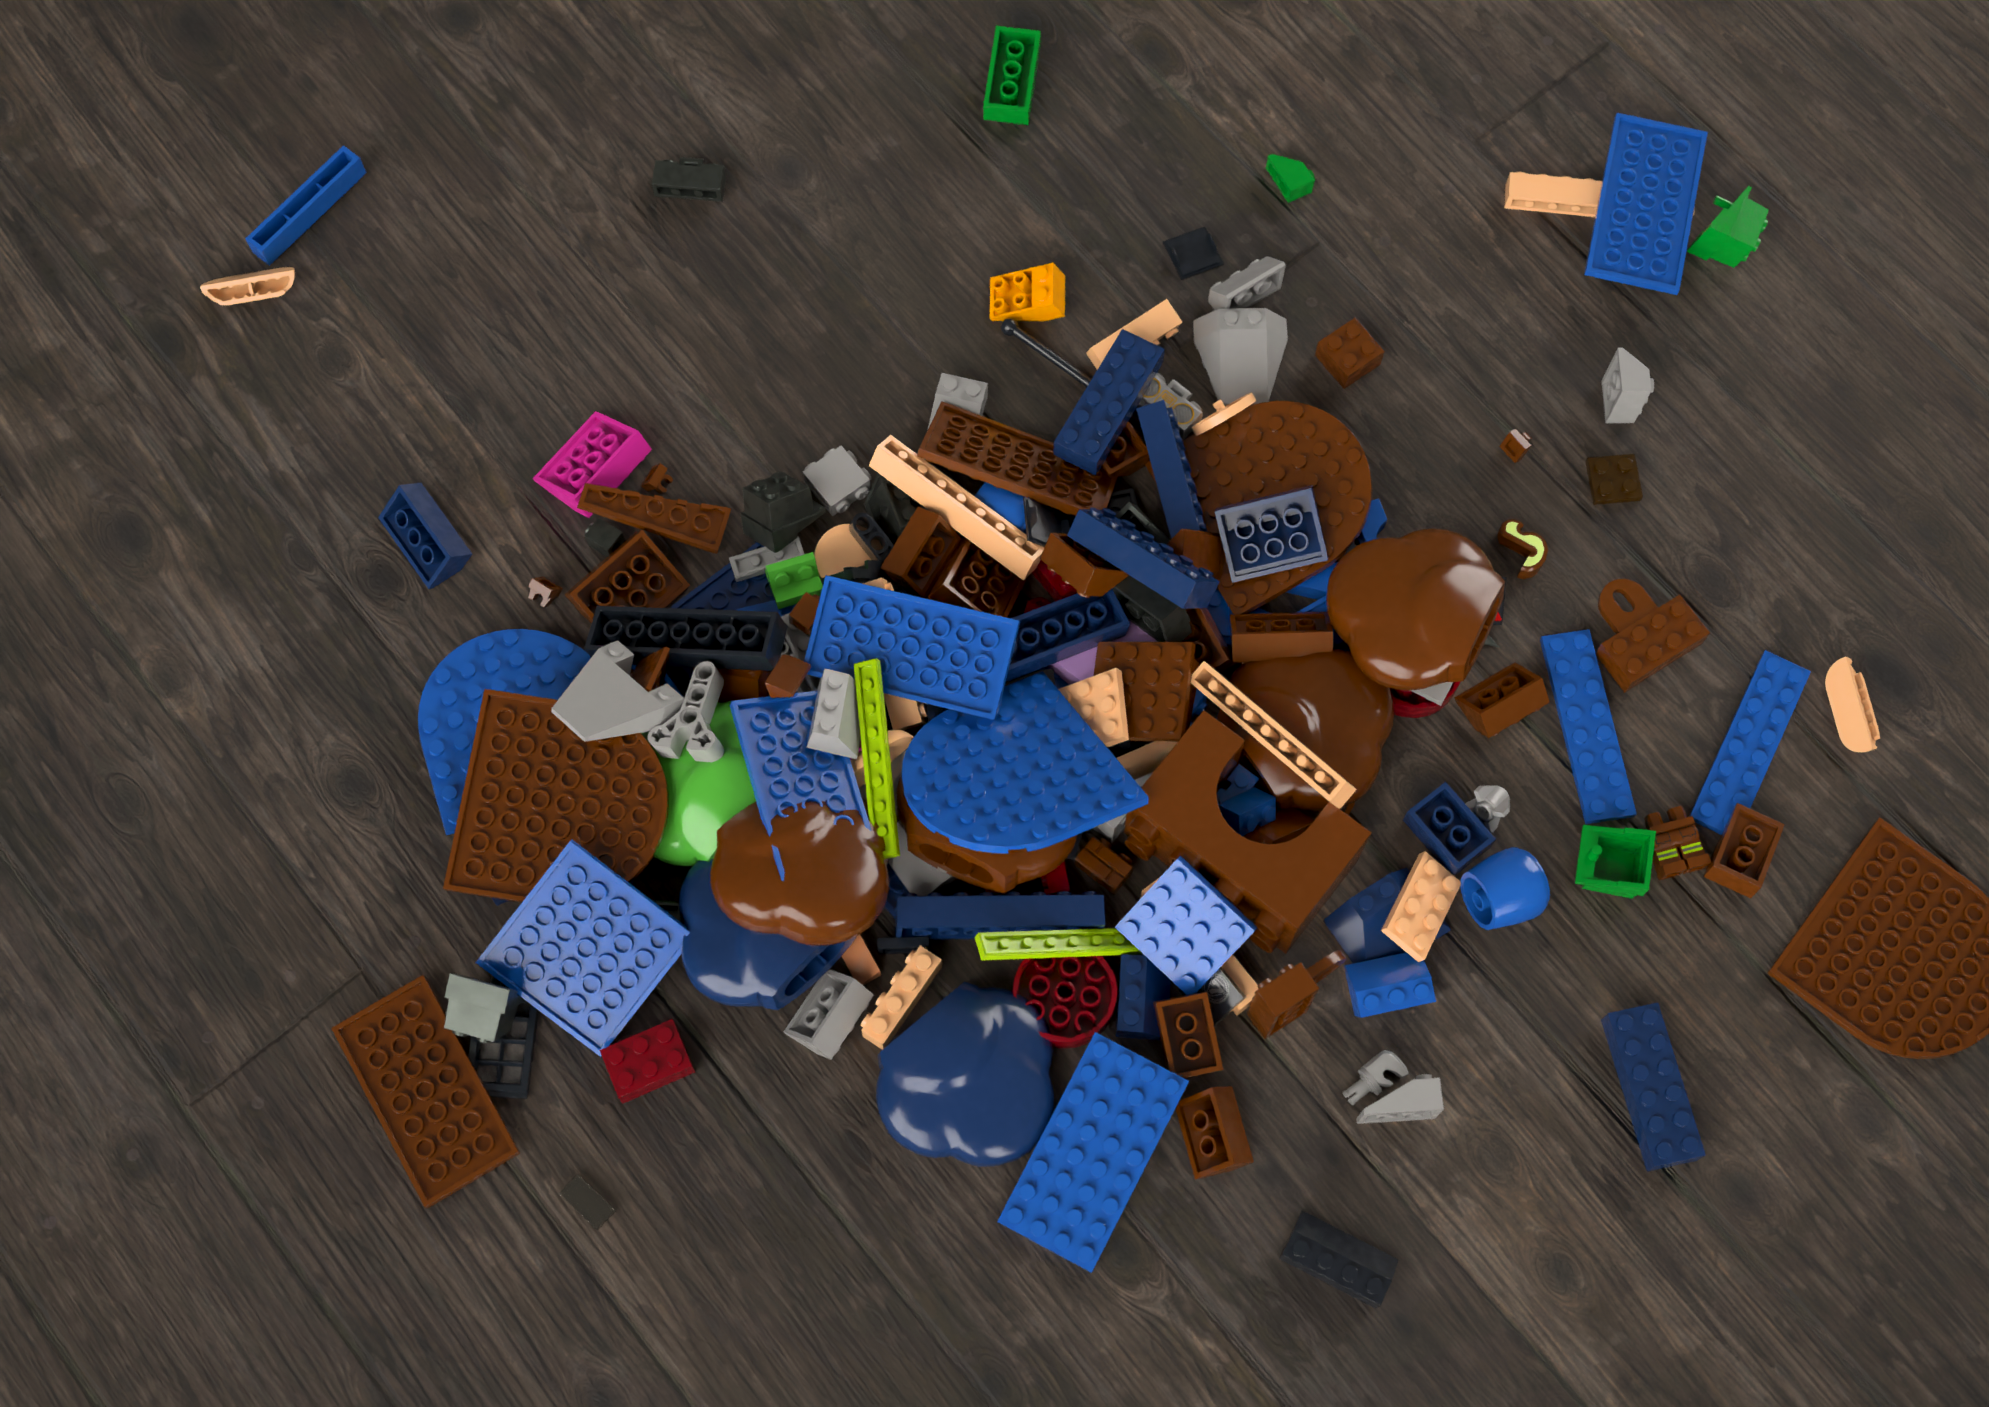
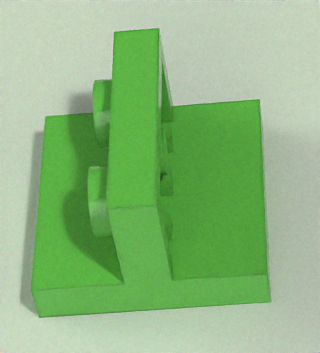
[765,552,823,609]

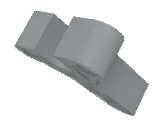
[648,661,724,762]

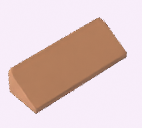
[842,935,881,985]

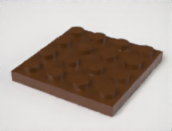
[1093,642,1195,742]

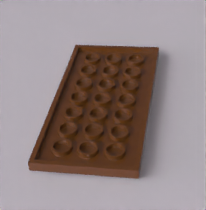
[917,401,1118,516]
[331,975,520,1209]

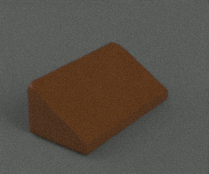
[765,654,811,698]

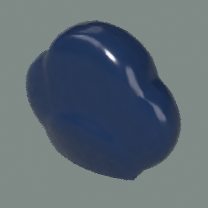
[679,859,856,1010]
[876,982,1054,1167]

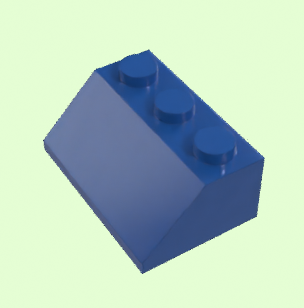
[1344,952,1436,1018]

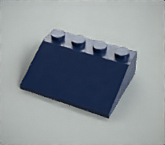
[1215,485,1329,583]

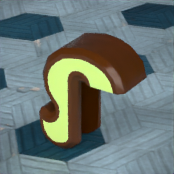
[1497,519,1548,579]

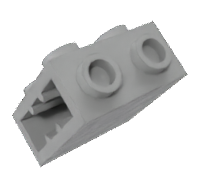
[803,445,871,516]

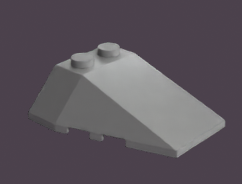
[1193,308,1288,406]

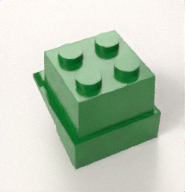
[1687,186,1769,268]
[1574,825,1656,899]

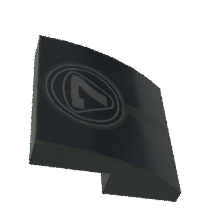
[1178,966,1246,1027]

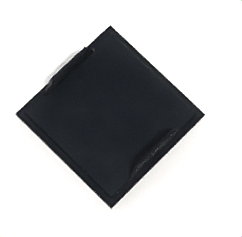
[1163,226,1224,280]
[1023,497,1070,547]

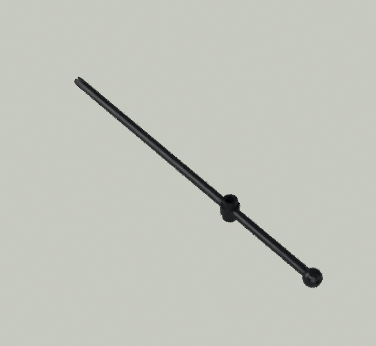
[1000,318,1141,426]

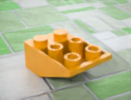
[990,263,1065,321]

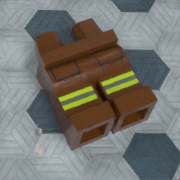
[1644,806,1712,881]

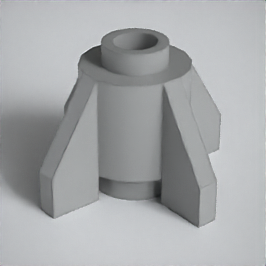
[1466,785,1510,833]

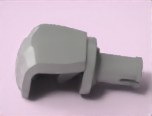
[1342,1050,1409,1105]

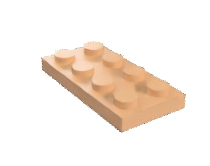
[1381,851,1461,962]

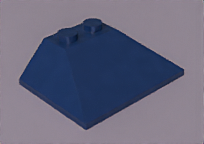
[1323,867,1451,963]

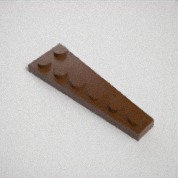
[577,483,731,554]

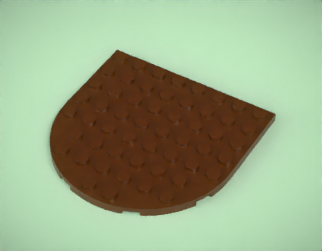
[1145,401,1372,614]
[443,689,669,902]
[1767,817,1989,1059]

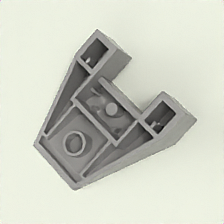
[551,640,684,742]

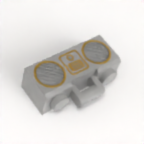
[1138,373,1203,440]

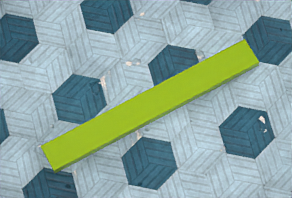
[854,658,900,859]
[975,928,1143,960]

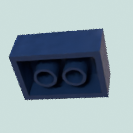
[1403,782,1496,876]

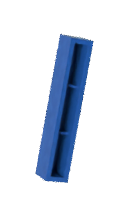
[245,145,366,266]

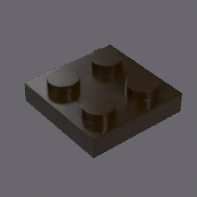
[1585,454,1643,505]

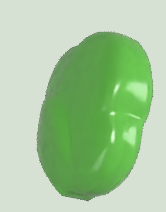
[641,697,756,866]

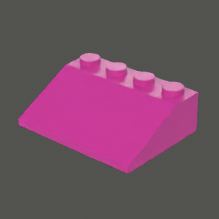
[533,411,652,518]

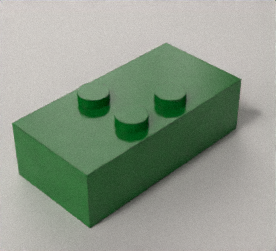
[983,26,1041,125]

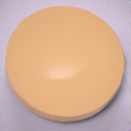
[1191,392,1257,436]
[814,524,882,582]

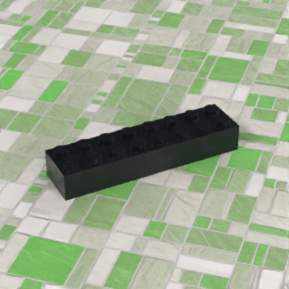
[584,606,788,671]

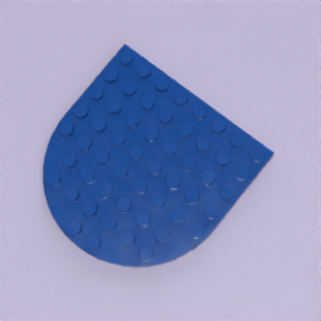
[418,629,591,835]
[902,671,1149,854]

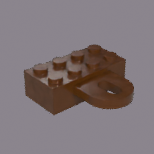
[1596,579,1710,693]
[1247,950,1347,1040]

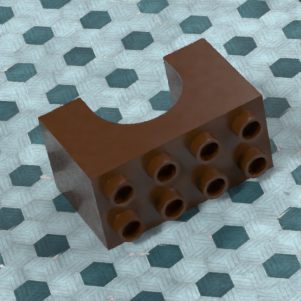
[1124,710,1372,954]

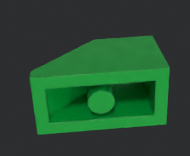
[1266,154,1315,203]

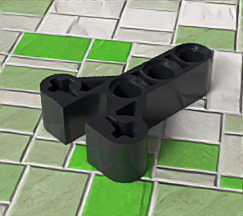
[849,513,909,595]

